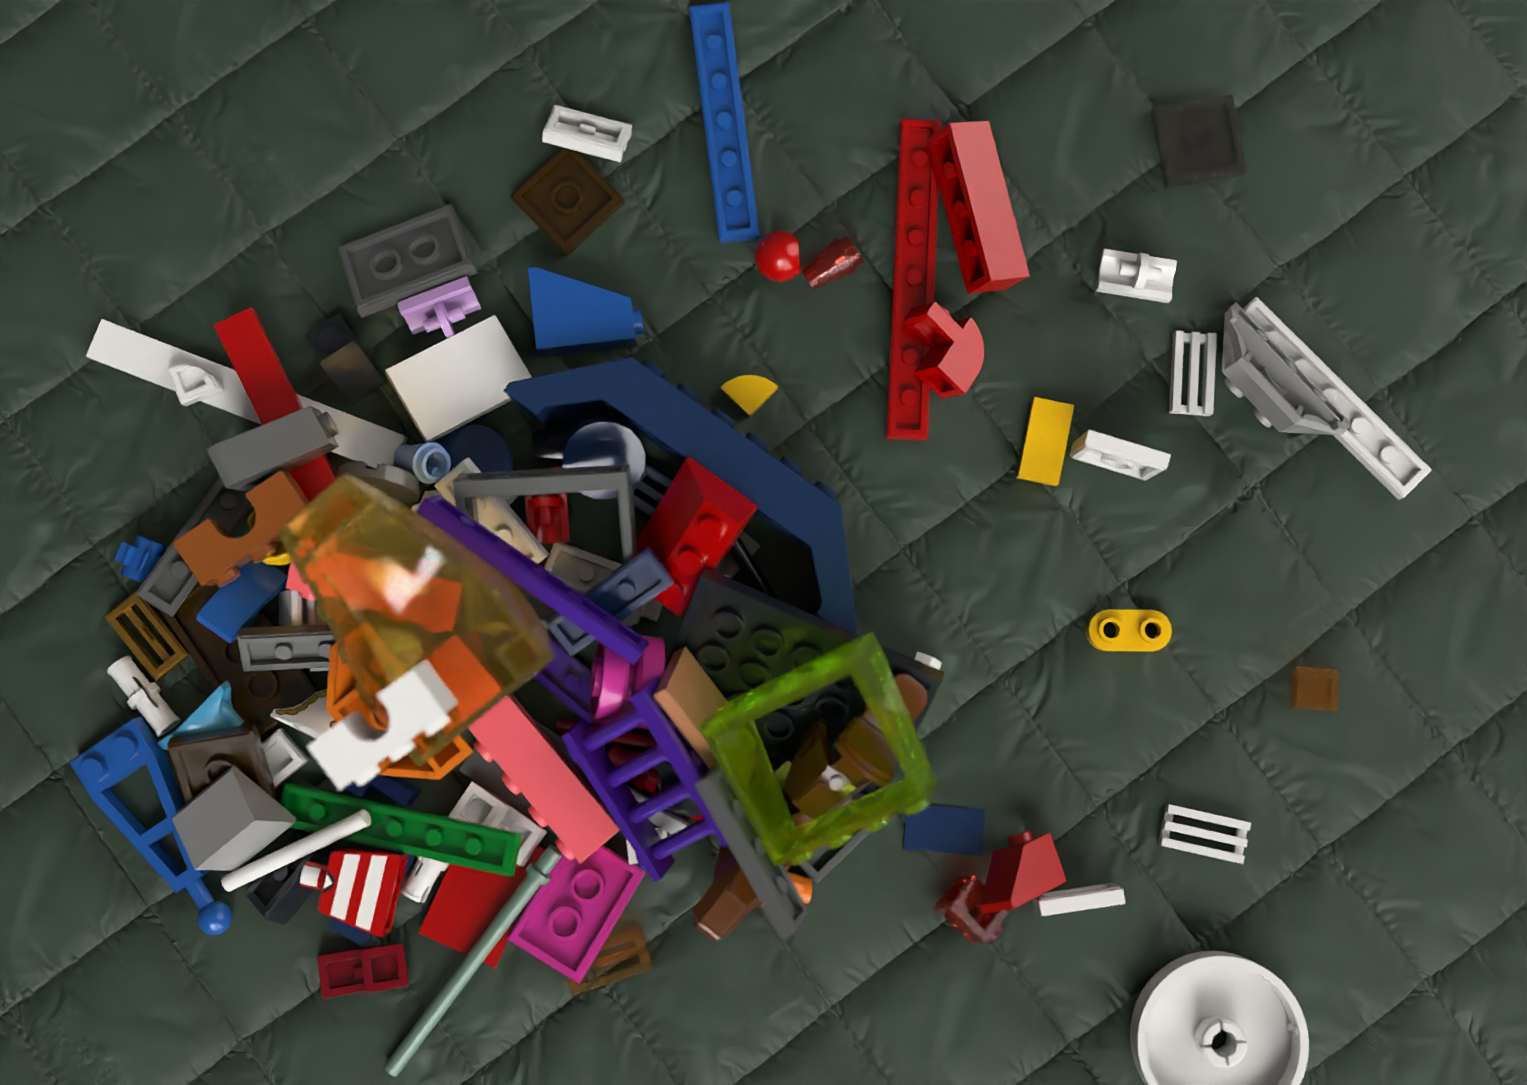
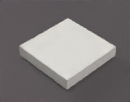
[1069,430,1171,480]

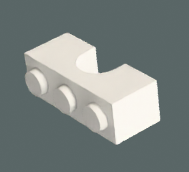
[307,660,458,790]

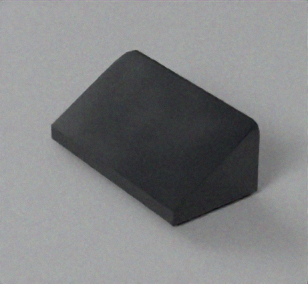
[245,829,331,925]

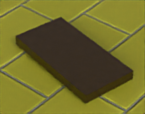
[160,581,320,738]

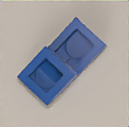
[196,560,288,643]

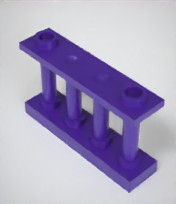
[562,676,728,882]

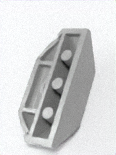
[1222,303,1350,435]

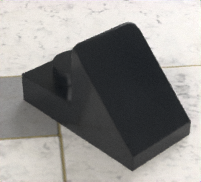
[305,313,386,405]

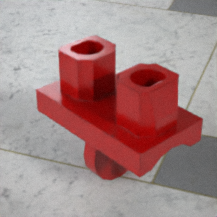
[525,467,571,544]

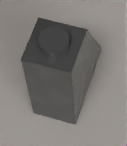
[206,406,339,492]

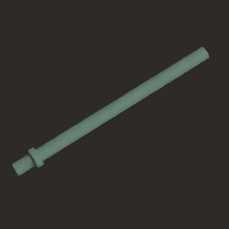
[384,845,563,1076]

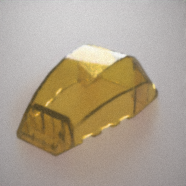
[277,473,555,767]

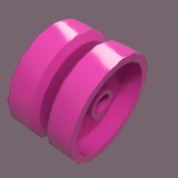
[590,635,665,729]

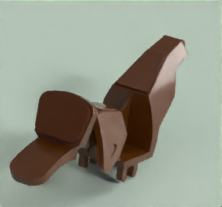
[692,674,928,942]

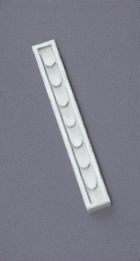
[86,319,407,469]

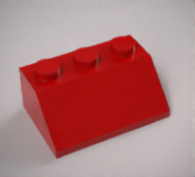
[637,457,758,618]

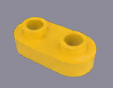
[1086,610,1172,652]

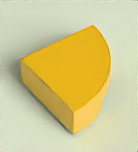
[720,375,778,418]

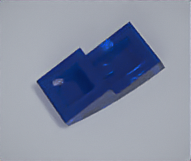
[325,773,422,807]

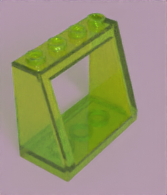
[699,631,938,867]

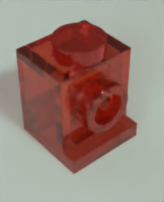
[932,876,1011,943]

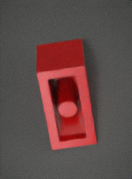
[980,830,1066,914]

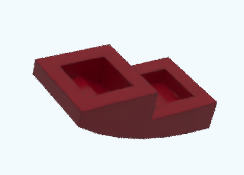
[317,942,409,999]

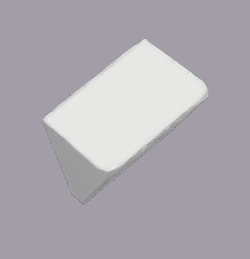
[279,589,308,626]

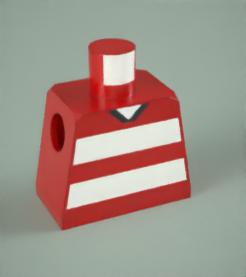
[300,848,409,937]

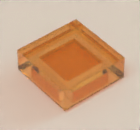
[1292,666,1340,712]

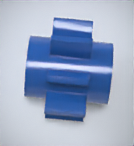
[114,535,167,583]

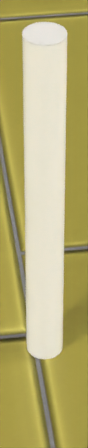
[221,809,372,892]

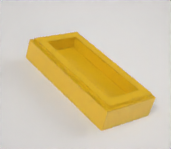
[1016,397,1074,486]

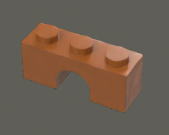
[172,470,319,588]

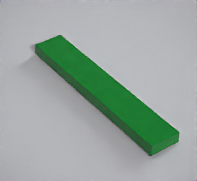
[280,783,523,876]

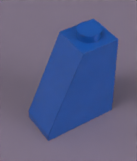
[528,267,644,357]

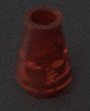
[801,235,864,291]

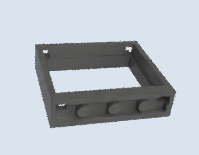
[453,464,642,637]

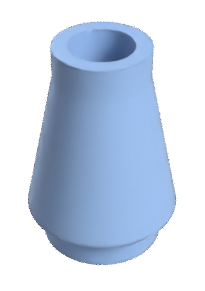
[394,442,451,484]

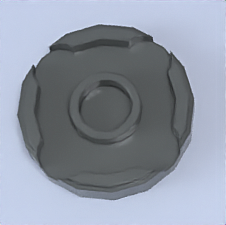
[336,461,422,506]

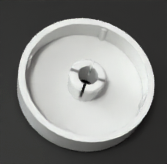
[1130,951,1309,1085]

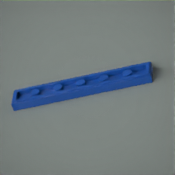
[689,2,760,244]

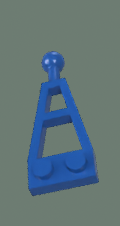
[70,717,232,935]

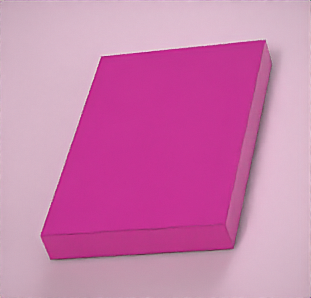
[507,845,646,984]

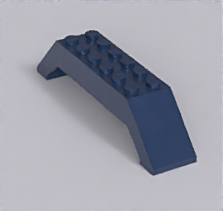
[503,357,858,633]

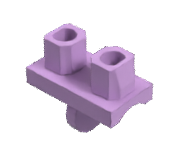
[397,276,482,338]

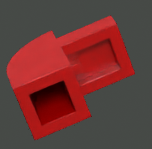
[903,301,984,399]

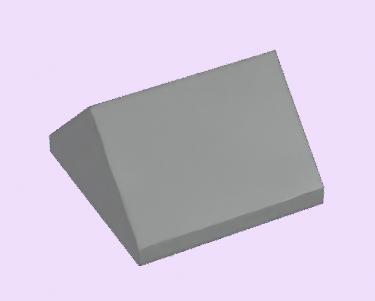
[172,765,296,871]

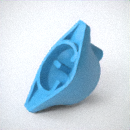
[157,681,245,750]

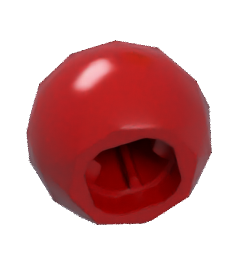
[754,230,800,282]

